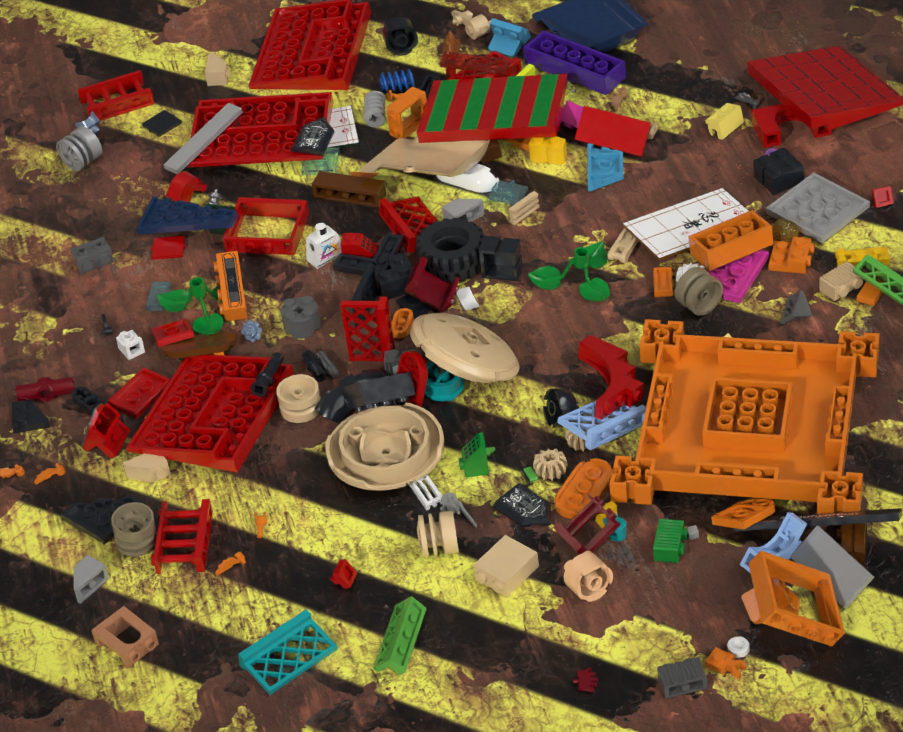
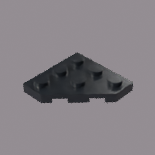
[61,495,146,545]

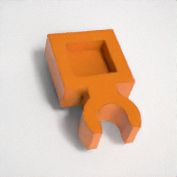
[705,647,746,678]

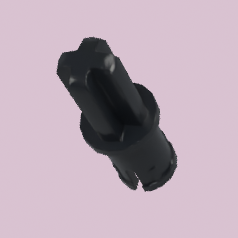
[302,350,327,382]

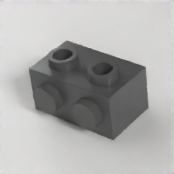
[70,237,114,274]

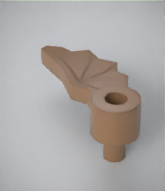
[611,87,627,112]

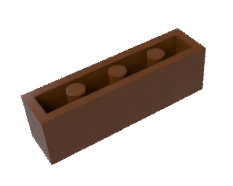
[312,171,386,207]

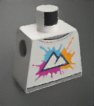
[306,223,342,269]

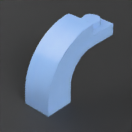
[740,512,807,572]

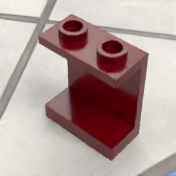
[404,256,460,313]

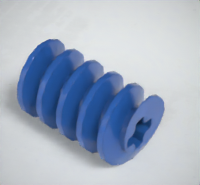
[379,69,415,93]

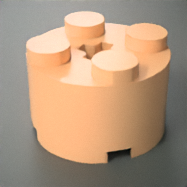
[564,551,613,602]

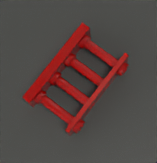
[77,70,154,121]
[151,499,213,574]

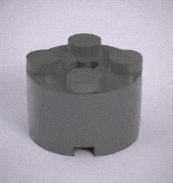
[281,296,321,339]

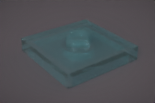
[301,148,340,175]

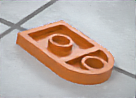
[711,498,775,530]

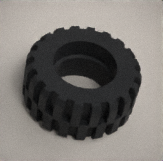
[416,218,485,283]

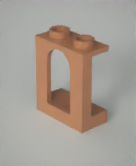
[92,606,159,669]

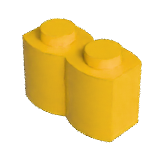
[529,136,567,165]

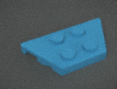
[588,143,624,191]

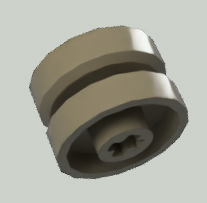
[674,267,723,316]

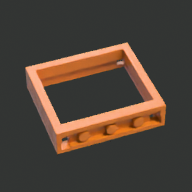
[748,551,845,646]

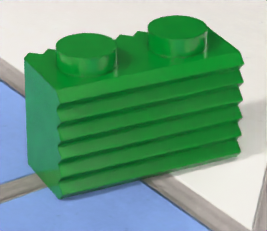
[653,519,688,563]

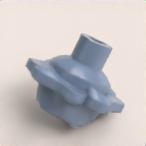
[241,320,262,342]

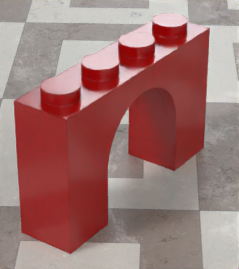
[752,104,832,148]

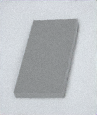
[790,525,874,609]

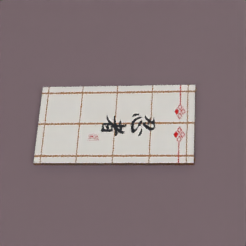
[623,188,748,261]

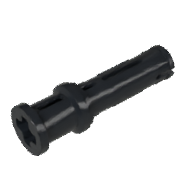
[250,352,284,397]

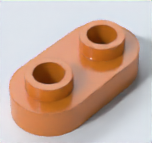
[391,308,414,339]

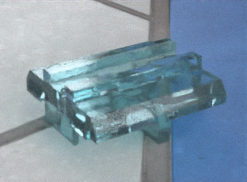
[488,180,528,205]

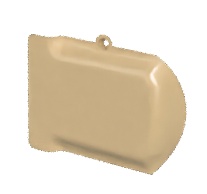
[360,136,490,177]

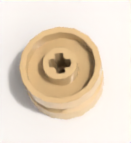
[277,374,321,423]

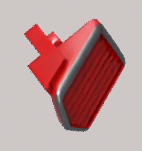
[82,403,130,459]

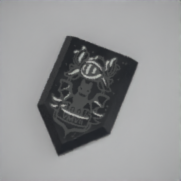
[291,117,335,156]
[493,483,551,527]

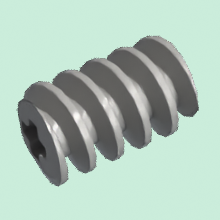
[363,91,386,127]

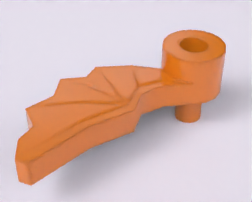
[0,464,25,479]

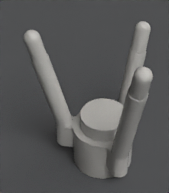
[440,493,477,527]

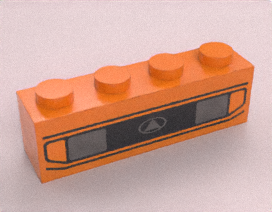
[213,251,247,322]

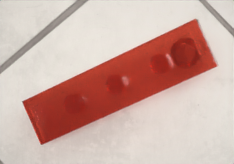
[440,51,510,80]

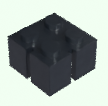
[753,147,804,195]
[479,236,523,281]

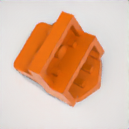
[741,577,800,624]

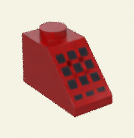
[340,233,380,258]

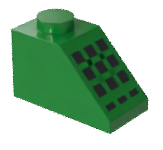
[458,432,489,478]

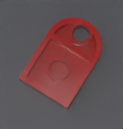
[397,350,428,407]

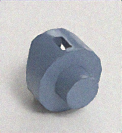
[75,111,101,135]

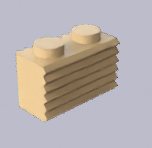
[819,261,863,301]

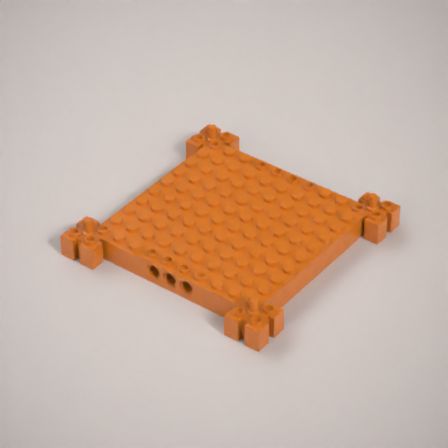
[609,319,880,514]

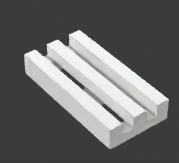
[410,474,442,510]

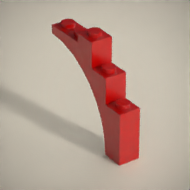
[578,335,644,420]

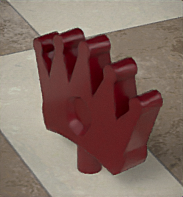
[573,668,598,693]

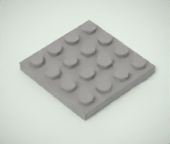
[766,172,870,243]

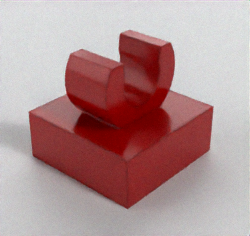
[871,185,894,208]
[330,559,357,589]

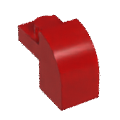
[166,171,208,202]

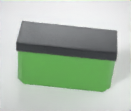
[521,466,538,486]

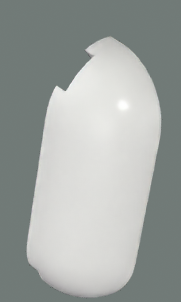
[437,164,500,193]

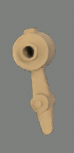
[451,10,495,40]

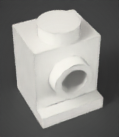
[116,330,145,360]

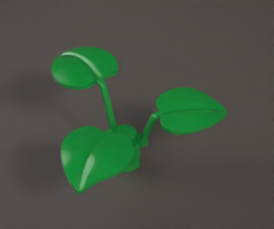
[528,241,610,301]
[157,277,224,335]

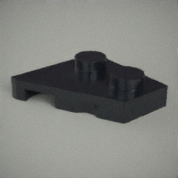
[12,399,51,434]

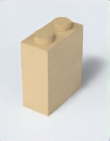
[474,535,539,597]

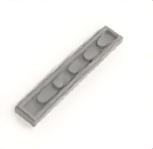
[164,103,243,174]

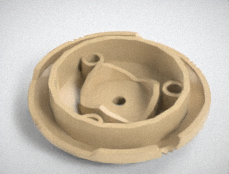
[410,313,519,383]
[326,403,444,490]

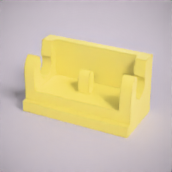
[705,103,744,140]

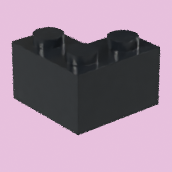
[376,253,413,300]

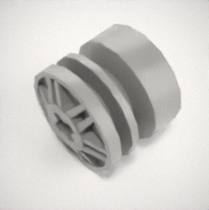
[56,126,102,171]

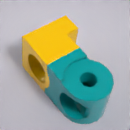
[595,501,627,542]

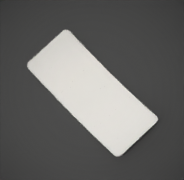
[456,287,479,310]

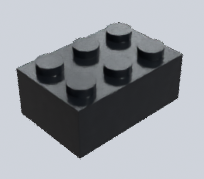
[342,372,416,412]

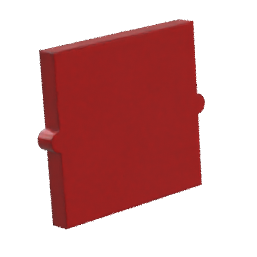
[151,236,186,260]

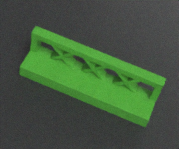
[853,254,903,305]
[373,596,427,675]

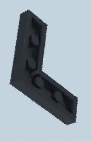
[333,233,404,275]

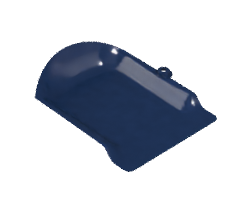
[532,0,649,53]

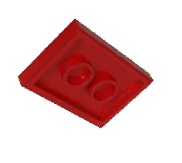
[107,367,171,419]

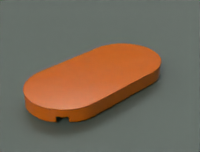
[555,458,613,519]

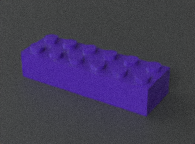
[523,30,626,95]

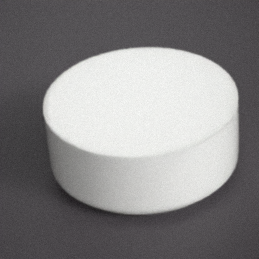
[727,637,749,658]

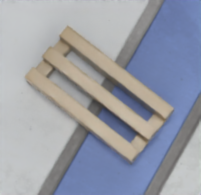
[509,191,539,225]

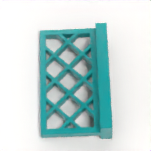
[238,609,338,695]

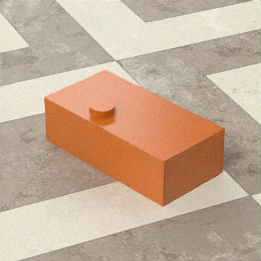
[688,210,774,271]

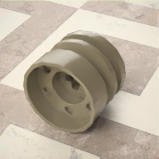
[111,502,157,557]

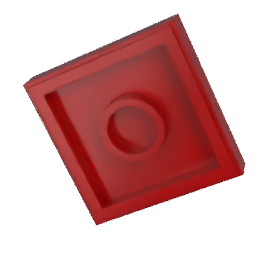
[151,318,194,347]

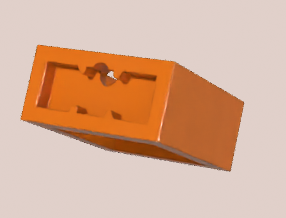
[386,86,427,139]

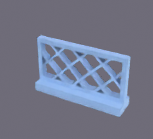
[557,401,646,450]

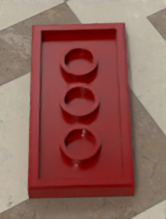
[575,106,652,157]

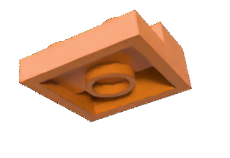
[769,237,815,274]

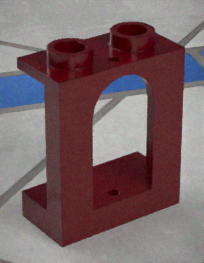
[553,493,620,555]

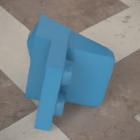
[488,18,531,58]

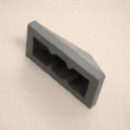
[780,290,813,325]

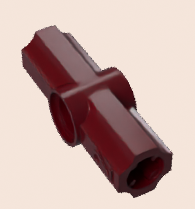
[16,377,75,402]

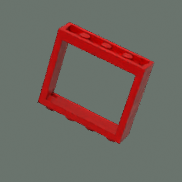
[223,197,309,255]

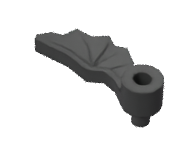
[735,92,761,109]

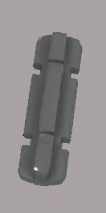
[316,350,339,379]

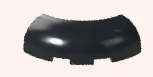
[314,369,386,424]

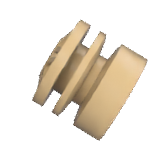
[417,510,459,558]

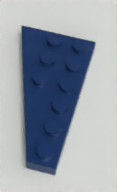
[136,196,239,234]

